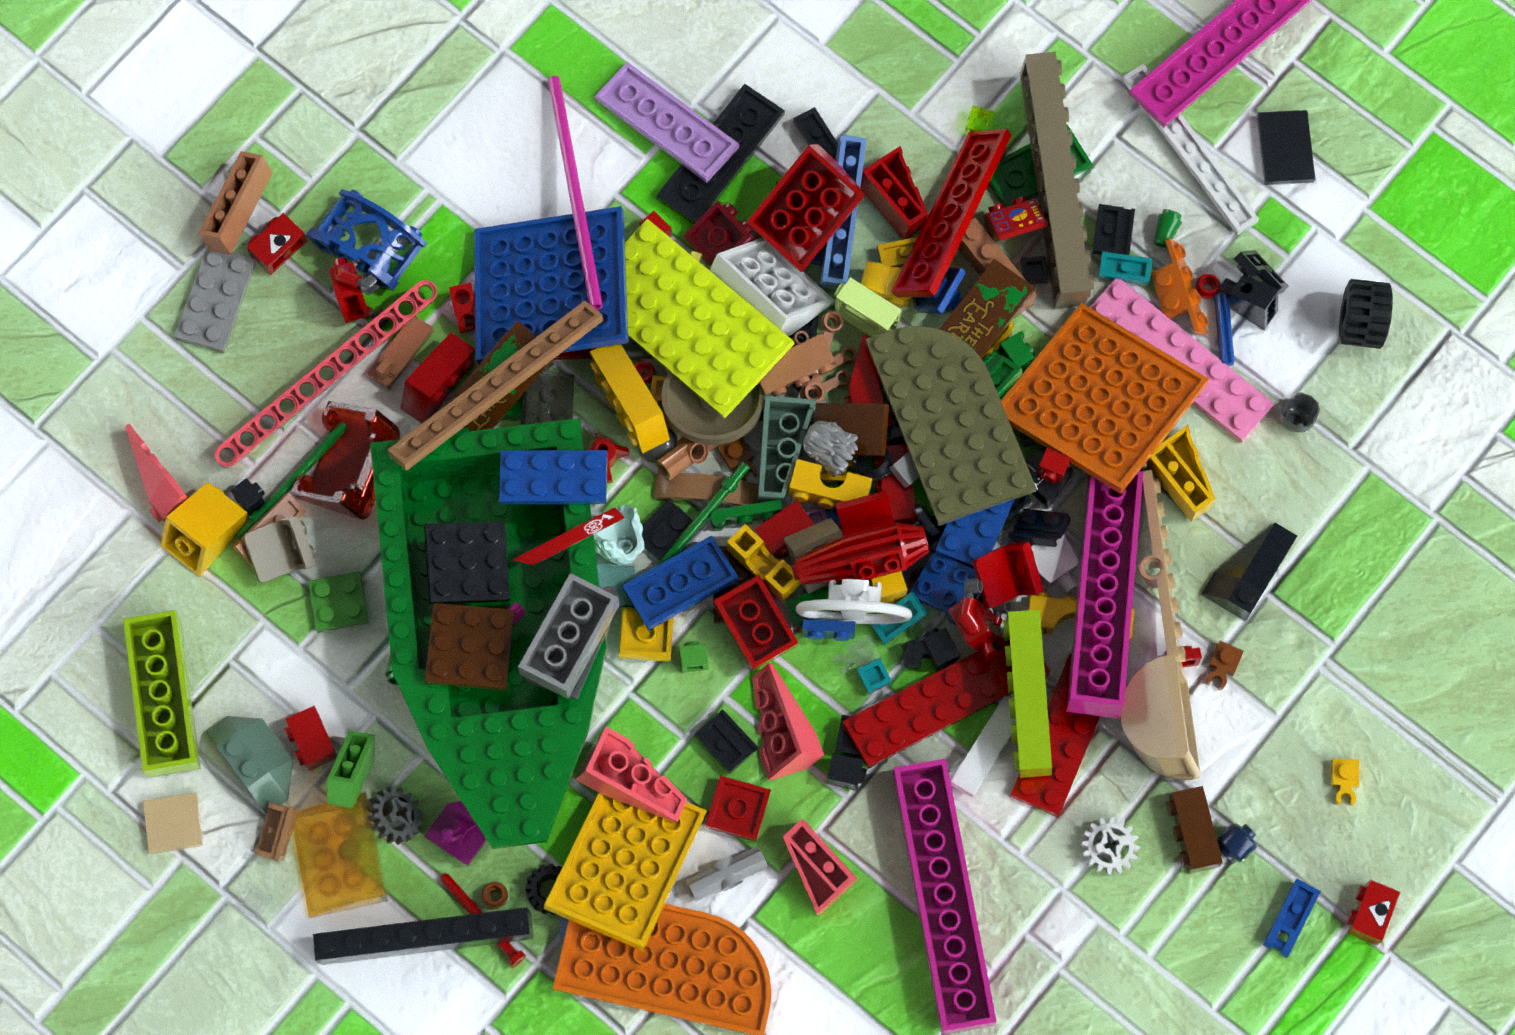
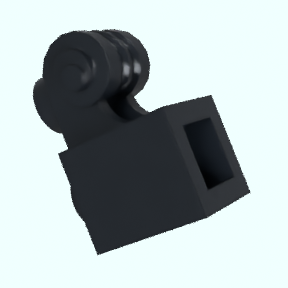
[901,627,961,672]

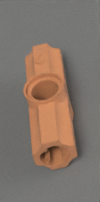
[656,437,719,480]

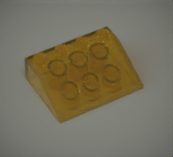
[293,792,388,918]

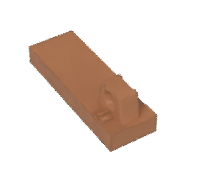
[367,316,434,390]
[232,493,306,565]

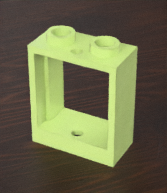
[834,277,902,337]

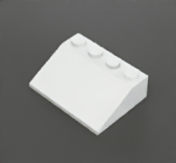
[709,237,834,336]

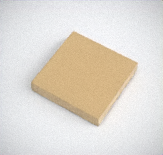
[143,793,203,854]

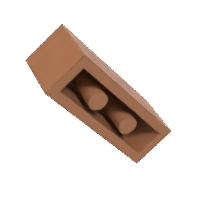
[760,334,837,397]

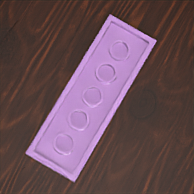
[594,62,739,183]

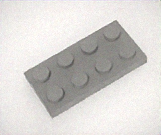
[174,247,256,353]

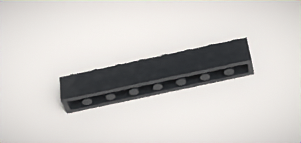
[313,907,534,965]

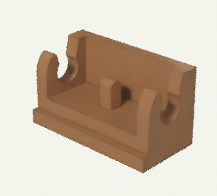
[255,802,298,861]

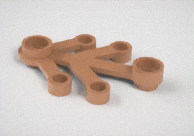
[792,311,856,406]

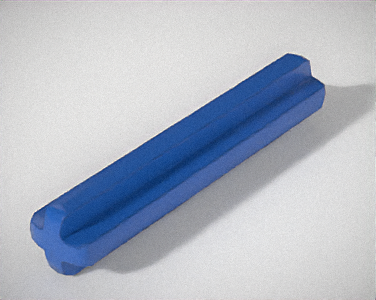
[1214,293,1235,366]

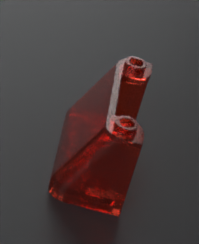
[291,401,400,520]

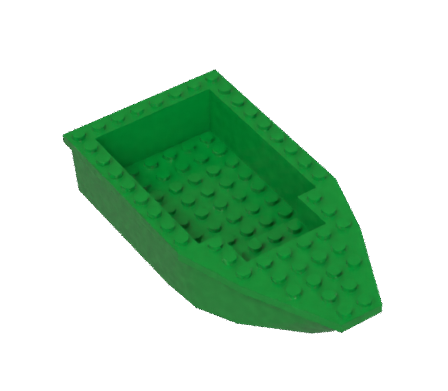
[370,418,607,849]

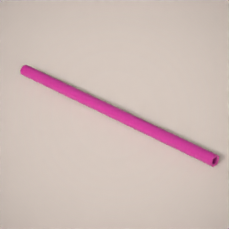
[548,76,603,310]

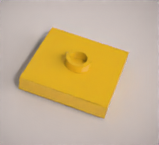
[618,607,674,662]

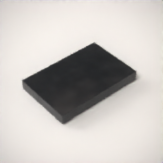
[1257,110,1315,185]

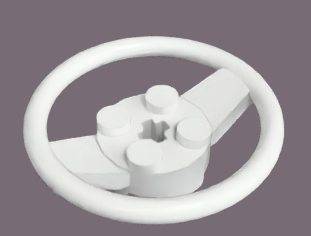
[796,579,912,624]

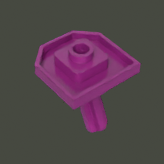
[424,801,487,867]

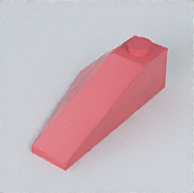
[125,424,188,522]
[752,663,824,780]
[575,726,687,823]

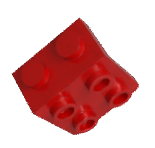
[973,542,1044,608]

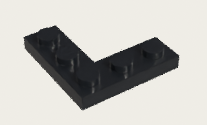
[776,107,838,185]

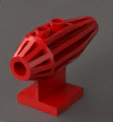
[791,491,930,585]

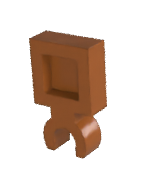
[718,437,758,481]
[1206,641,1244,691]

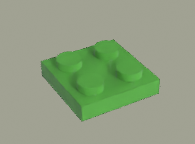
[308,571,369,633]

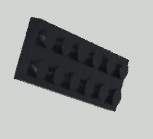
[656,83,785,225]

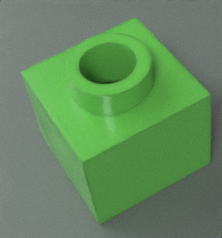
[679,641,708,673]

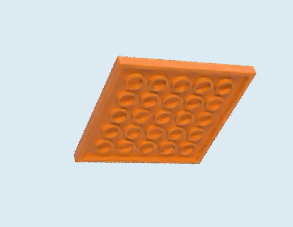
[1001,302,1209,494]

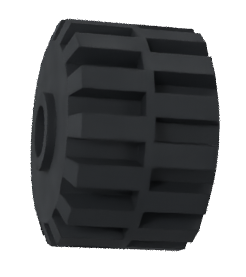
[1339,279,1393,349]

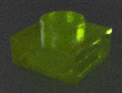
[965,105,996,132]

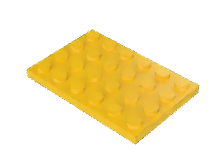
[544,793,707,951]

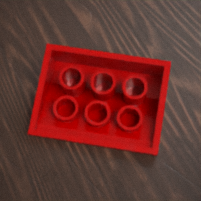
[747,144,866,272]

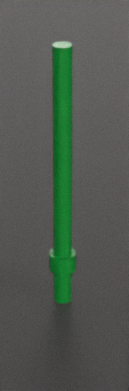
[236,421,348,539]
[654,462,750,567]

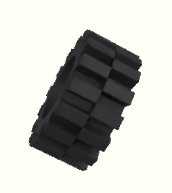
[525,864,562,915]

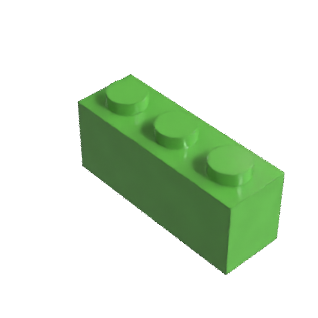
[327,730,375,808]

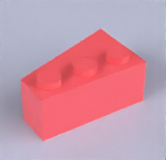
[783,819,859,916]

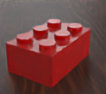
[713,575,799,672]

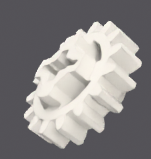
[1081,817,1140,876]

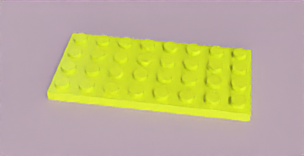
[625,219,795,419]

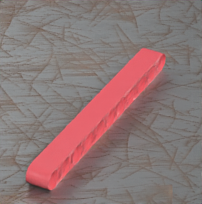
[215,280,437,468]

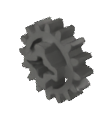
[367,786,423,845]

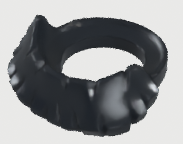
[853,448,892,481]

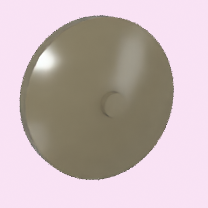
[661,372,764,445]

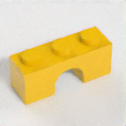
[788,459,873,509]
[727,524,801,603]

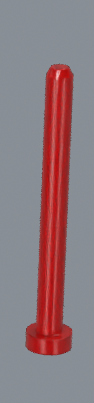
[440,873,526,968]

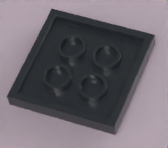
[424,522,510,604]

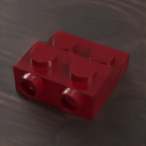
[683,200,756,266]

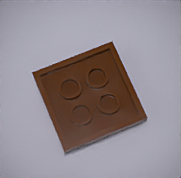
[425,603,514,690]

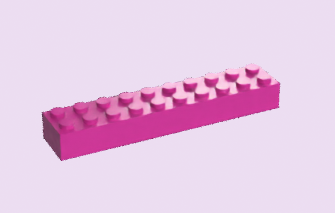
[1066,471,1143,719]
[892,759,997,1035]

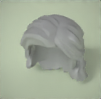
[803,420,858,477]

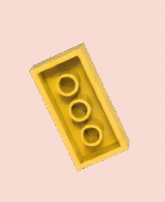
[589,344,670,454]

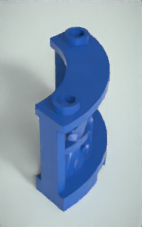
[305,189,427,291]

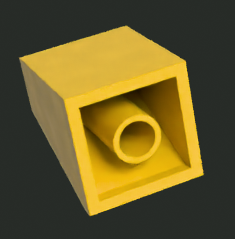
[160,482,247,577]

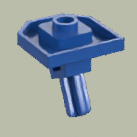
[912,267,966,314]

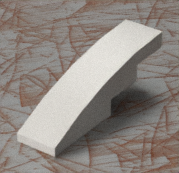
[951,696,1016,798]

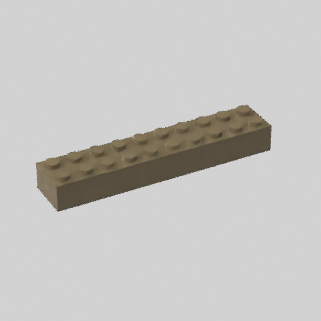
[1020,52,1094,309]

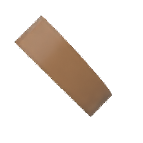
[654,473,758,507]

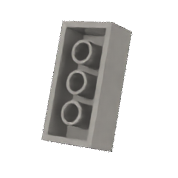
[518,573,619,699]

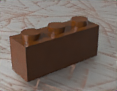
[1166,786,1223,874]

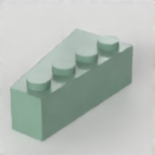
[757,396,817,505]

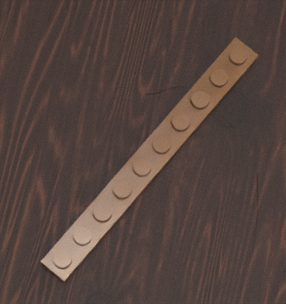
[388,301,603,471]

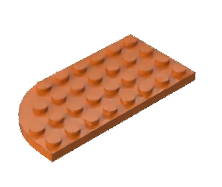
[553,904,772,1035]

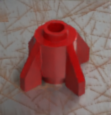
[590,432,630,484]

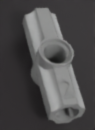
[686,846,768,902]

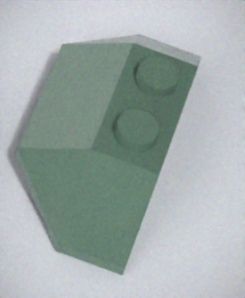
[206,716,293,814]

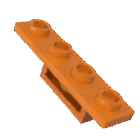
[1150,238,1208,336]

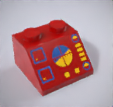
[983,196,1048,242]

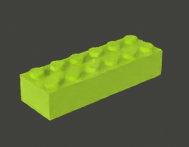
[123,610,201,778]
[1003,610,1052,778]

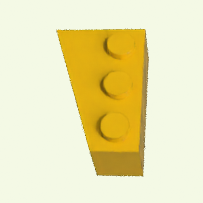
[1147,425,1215,522]

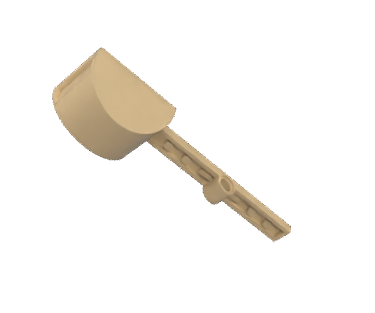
[1121,470,1201,780]

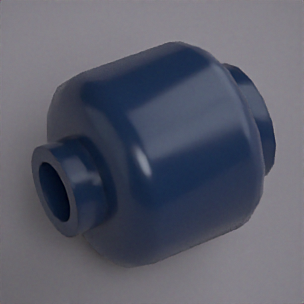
[1217,823,1257,863]

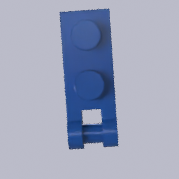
[1263,879,1321,958]

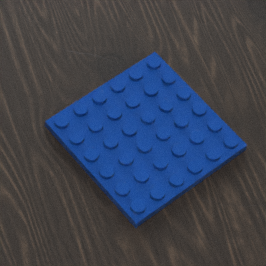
[475,206,628,364]

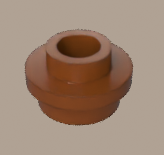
[481,882,508,909]

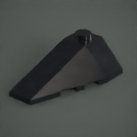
[1201,522,1298,621]

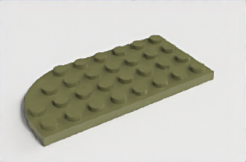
[866,326,1036,526]

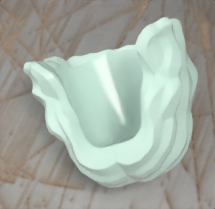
[594,504,644,565]

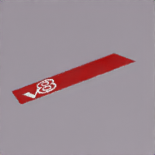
[513,507,625,565]

